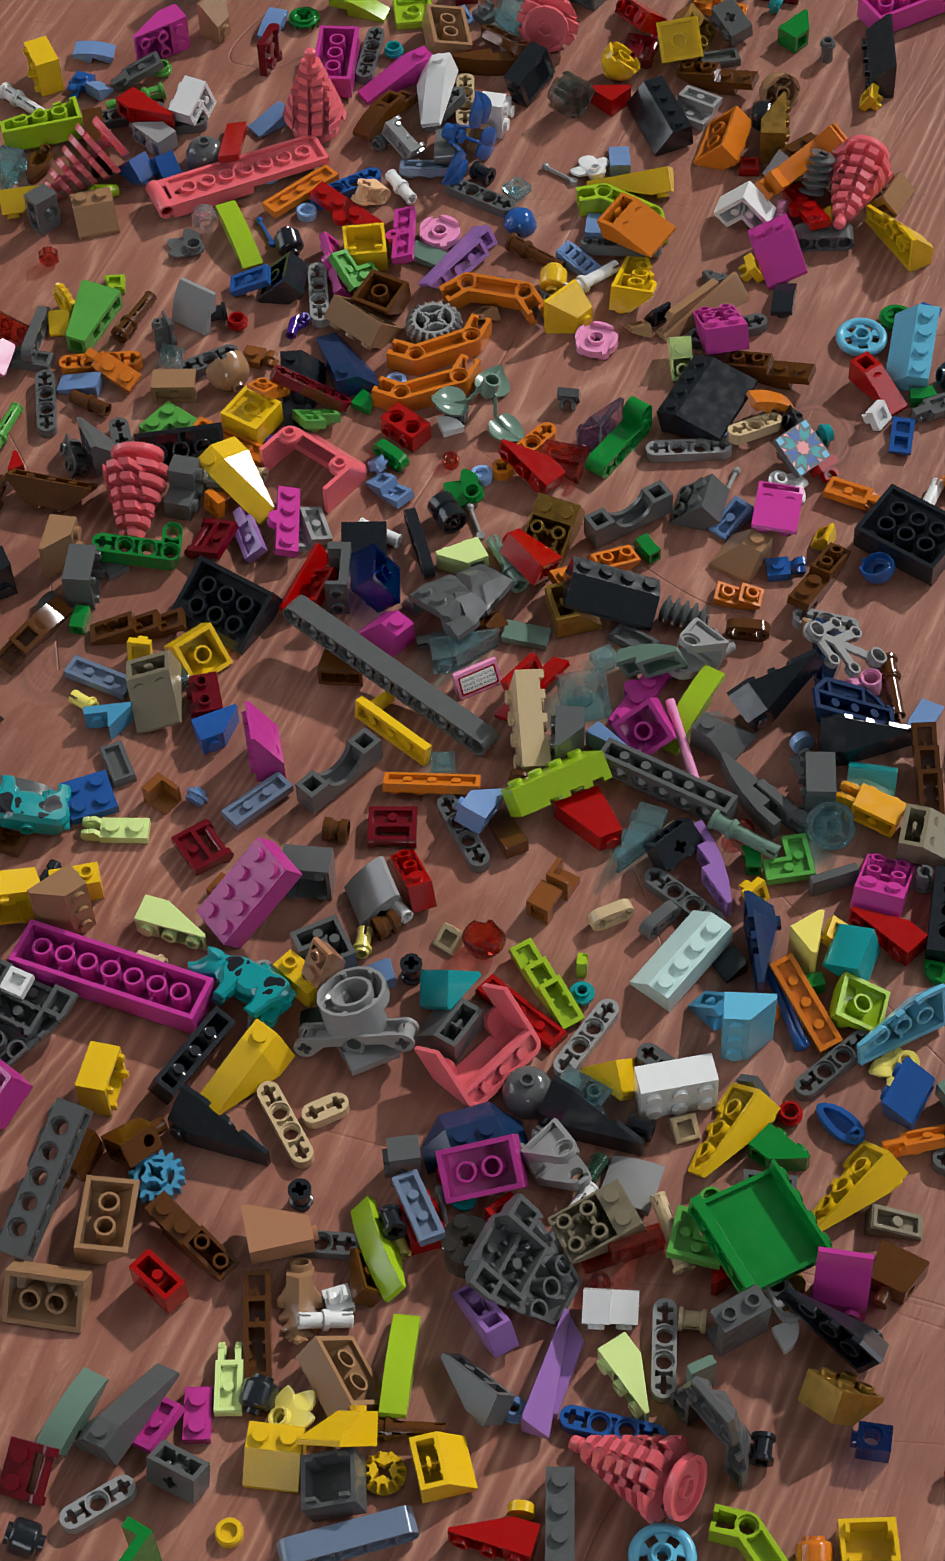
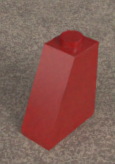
[500,528,563,585]
[554,786,623,851]

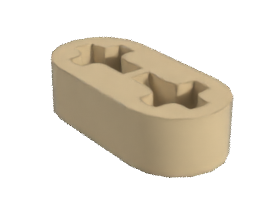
[587,899,635,931]
[301,1092,350,1129]

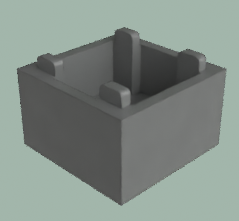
[62,544,106,610]
[798,752,836,820]
[283,844,337,901]
[300,1447,367,1522]

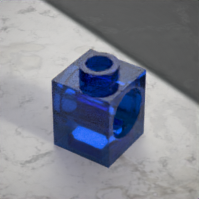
[850,1421,893,1463]

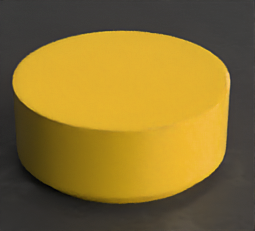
[507,1499,536,1521]
[215,1517,244,1549]

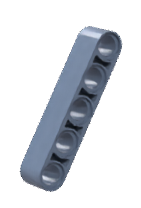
[276,1505,420,1561]

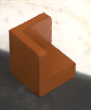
[141,772,182,815]
[546,857,580,901]
[526,879,562,925]

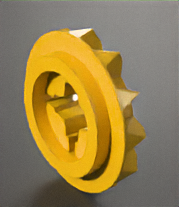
[52,282,75,315]
[366,1450,407,1496]

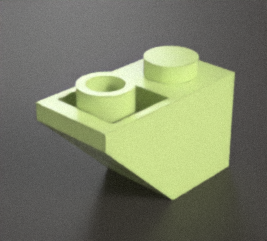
[667,336,693,381]
[436,536,489,574]

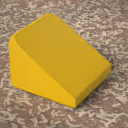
[48,309,71,337]

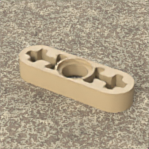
[726,412,782,445]

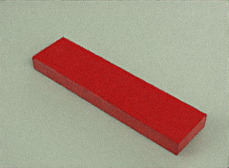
[218,121,248,163]
[475,974,568,1053]

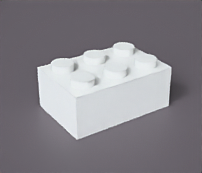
[634,1053,719,1120]

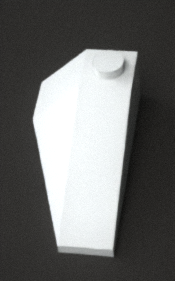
[417,52,459,128]

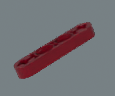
[270,365,352,412]

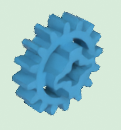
[128,1150,186,1204]

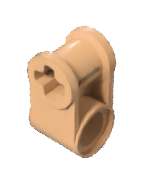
[351,178,391,206]

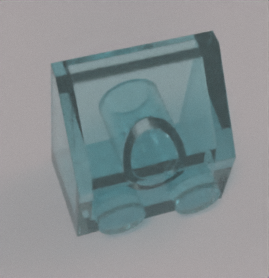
[555,667,612,721]

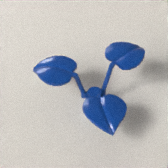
[441,91,497,185]

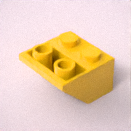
[409,1431,478,1503]

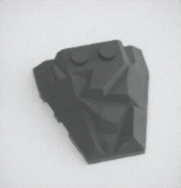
[401,564,514,641]
[0,959,79,1067]
[464,1193,582,1327]
[670,1376,751,1491]

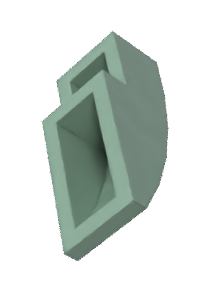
[616,644,689,679]
[36,1367,109,1456]

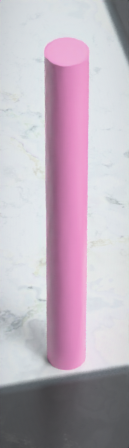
[665,698,699,778]

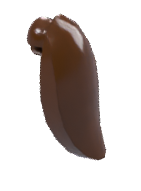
[26,143,54,184]

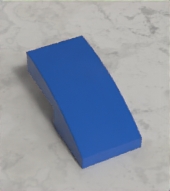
[888,416,915,455]

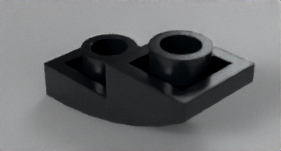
[771,283,798,318]

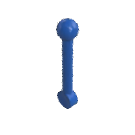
[255,217,276,248]

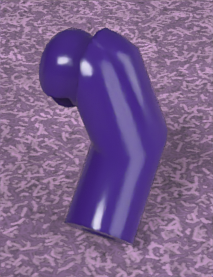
[286,312,311,339]

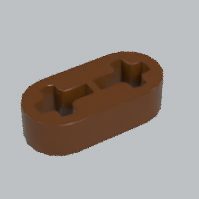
[725,618,770,642]

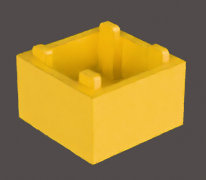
[656,16,704,64]
[22,36,64,97]
[342,223,388,271]
[220,385,284,444]
[0,867,40,926]
[74,1041,130,1117]
[835,1517,901,1561]

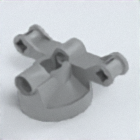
[293,966,419,1057]

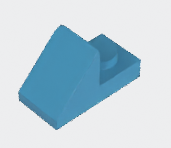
[83,702,134,740]
[687,991,724,1031]

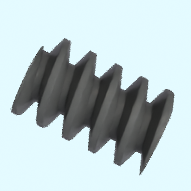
[799,148,836,196]
[658,595,710,630]

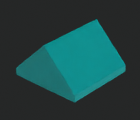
[845,761,898,796]
[822,924,881,982]
[419,969,481,1010]

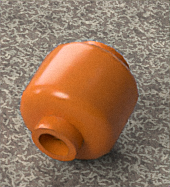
[795,1536,834,1561]

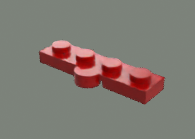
[309,181,386,229]
[782,184,831,231]

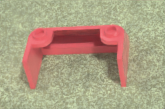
[259,426,368,514]
[414,983,541,1107]

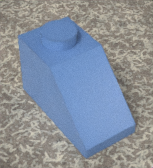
[454,788,504,834]

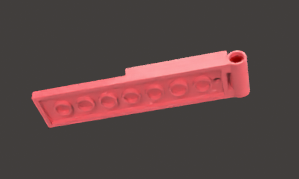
[145,133,330,219]

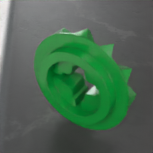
[289,7,320,31]
[879,305,908,332]

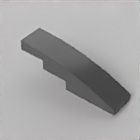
[720,752,781,839]

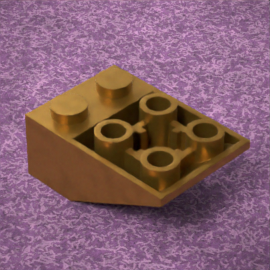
[759,92,790,164]
[525,493,586,569]

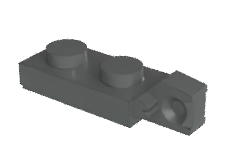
[110,51,165,92]
[910,392,945,424]

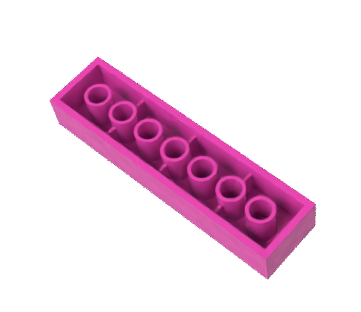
[8,919,216,1034]

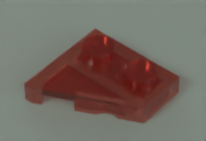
[542,439,589,484]

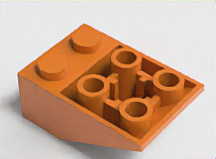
[597,192,676,258]

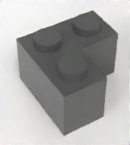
[163,454,206,521]
[290,914,357,970]

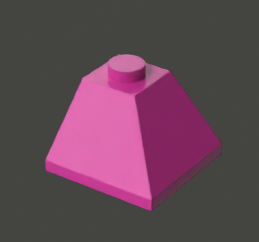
[357,610,415,657]
[611,697,677,756]

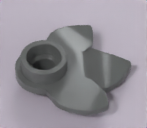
[167,228,205,258]

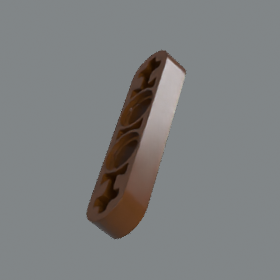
[481,24,530,55]

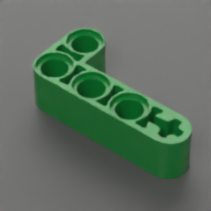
[585,396,652,479]
[91,522,183,570]

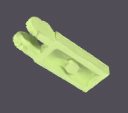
[80,816,151,844]
[213,1342,244,1417]

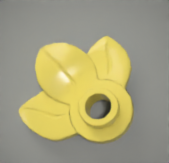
[868,1047,920,1086]
[268,1385,316,1428]

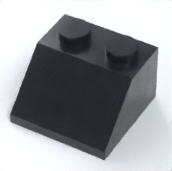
[257,251,309,305]

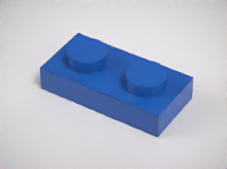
[230,264,271,297]

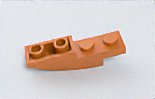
[548,544,641,584]

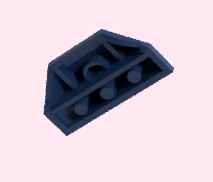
[812,677,895,724]
[421,1102,528,1174]

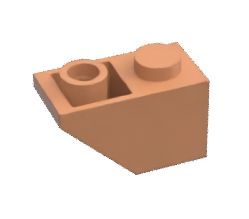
[301,936,346,989]

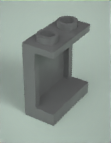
[324,542,354,615]
[705,1285,772,1357]

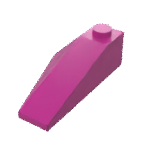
[358,46,433,105]

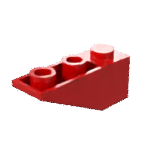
[614,0,667,35]
[115,87,176,130]
[848,351,908,416]
[498,439,566,495]
[390,849,437,913]
[848,906,928,967]
[447,1516,541,1561]

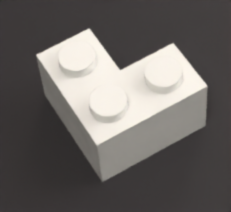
[168,75,217,126]
[482,91,515,139]
[713,181,777,229]
[582,1288,639,1330]

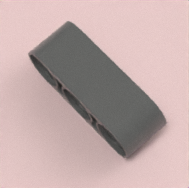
[434,129,456,164]
[794,223,855,252]

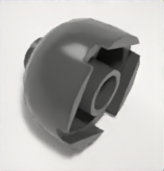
[186,136,221,170]
[502,1066,551,1120]

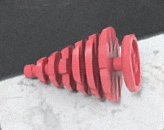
[516,0,579,53]
[282,47,347,144]
[44,116,130,200]
[830,135,893,230]
[102,441,169,552]
[568,1435,707,1524]

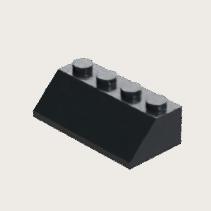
[861,14,897,98]
[626,75,693,157]
[563,556,660,631]

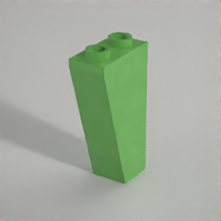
[65,279,123,354]

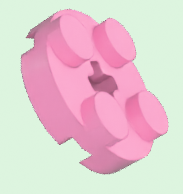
[419,215,461,252]
[575,321,618,360]

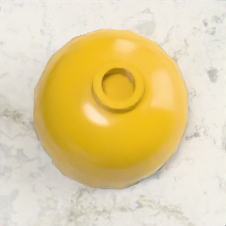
[600,41,641,81]

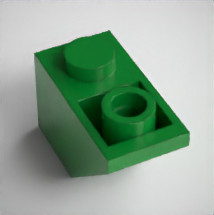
[777,9,809,54]
[748,1123,810,1171]

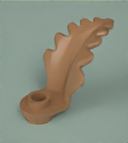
[276,1258,324,1345]

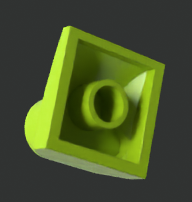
[828,971,891,1032]

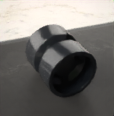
[427,491,467,534]

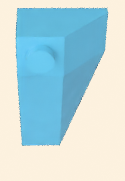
[856,983,945,1065]

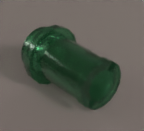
[579,1152,610,1184]

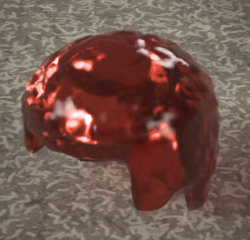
[462,919,506,960]

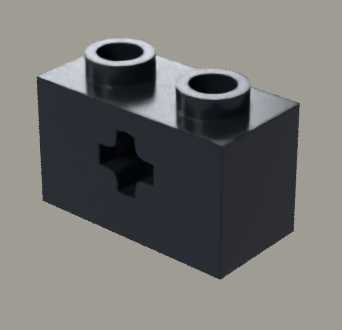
[642,817,703,871]

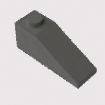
[441,1353,516,1427]

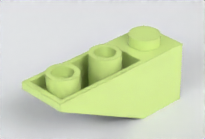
[134,894,208,951]
[596,1332,649,1422]

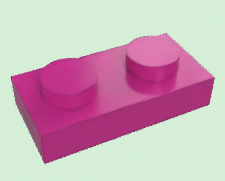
[182,1386,214,1444]
[131,1397,185,1454]

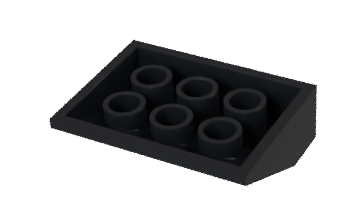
[656,355,758,442]
[853,484,945,586]
[170,555,283,655]

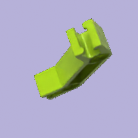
[576,183,668,245]
[708,1503,788,1561]

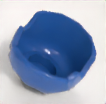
[504,207,537,237]
[859,551,895,584]

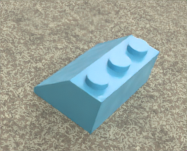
[721,992,777,1061]

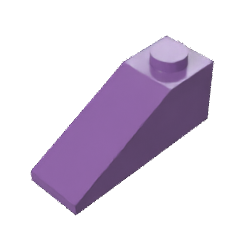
[451,1284,519,1358]

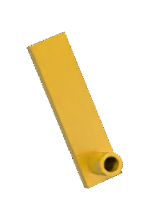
[354,691,432,767]

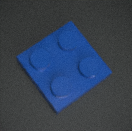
[59,770,120,826]

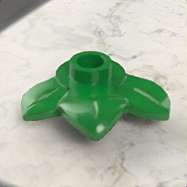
[443,469,484,507]

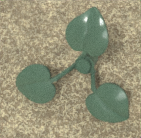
[431,365,524,443]

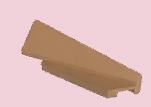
[655,272,750,343]

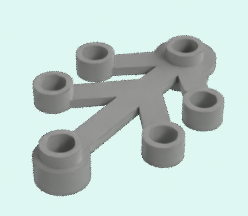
[803,617,887,678]

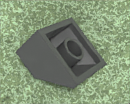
[76,417,114,478]
[690,711,757,763]

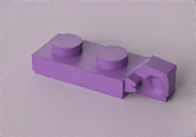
[233,507,268,564]

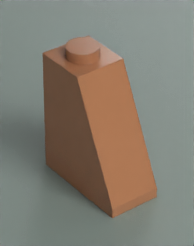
[240,1204,319,1265]

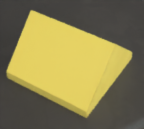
[788,909,825,973]

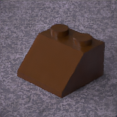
[351,269,411,315]

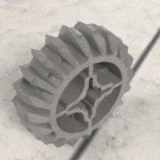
[405,300,463,344]

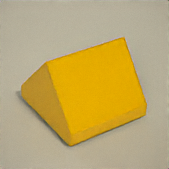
[810,523,837,551]

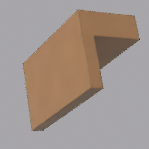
[869,171,915,217]
[151,369,197,403]

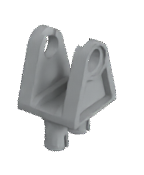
[668,617,736,680]
[520,1118,592,1191]

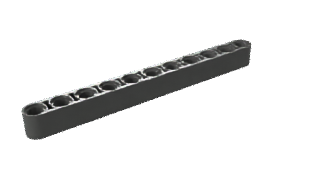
[282,595,499,756]

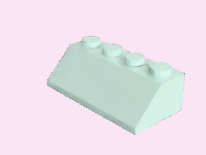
[630,910,733,1012]

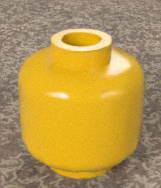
[539,262,567,295]

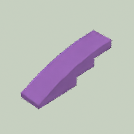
[694,820,732,917]

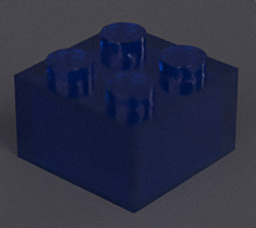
[350,543,400,613]

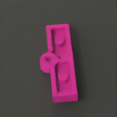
[385,205,417,265]
[319,231,353,298]
[267,485,300,558]
[608,669,678,726]

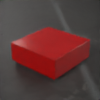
[739,157,760,176]

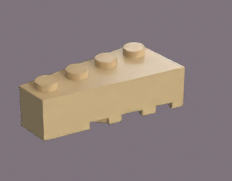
[505,669,551,772]

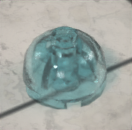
[805,801,856,850]

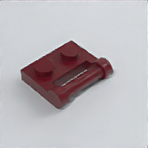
[257,23,283,77]
[624,33,660,69]
[184,518,239,560]
[367,806,418,848]
[171,819,234,876]
[0,1437,60,1506]

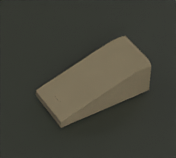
[864,1203,923,1241]

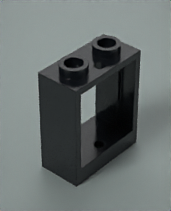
[503,41,556,108]

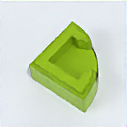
[104,274,126,294]
[576,952,588,978]

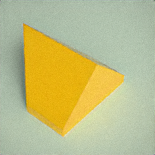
[580,1058,636,1101]

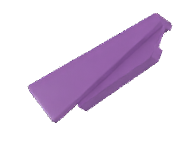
[418,225,498,290]
[521,1308,584,1439]

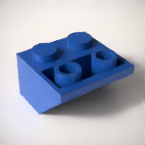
[880,1057,936,1130]

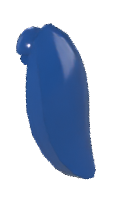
[816,1103,866,1145]

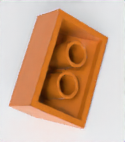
[693,106,753,170]

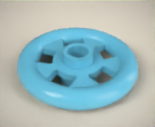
[836,318,888,357]
[628,1522,697,1561]

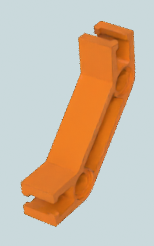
[755,123,848,201]
[439,272,544,326]
[386,313,492,376]
[371,354,481,411]

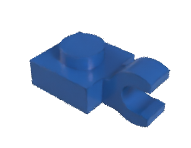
[67,71,96,99]
[765,556,806,582]

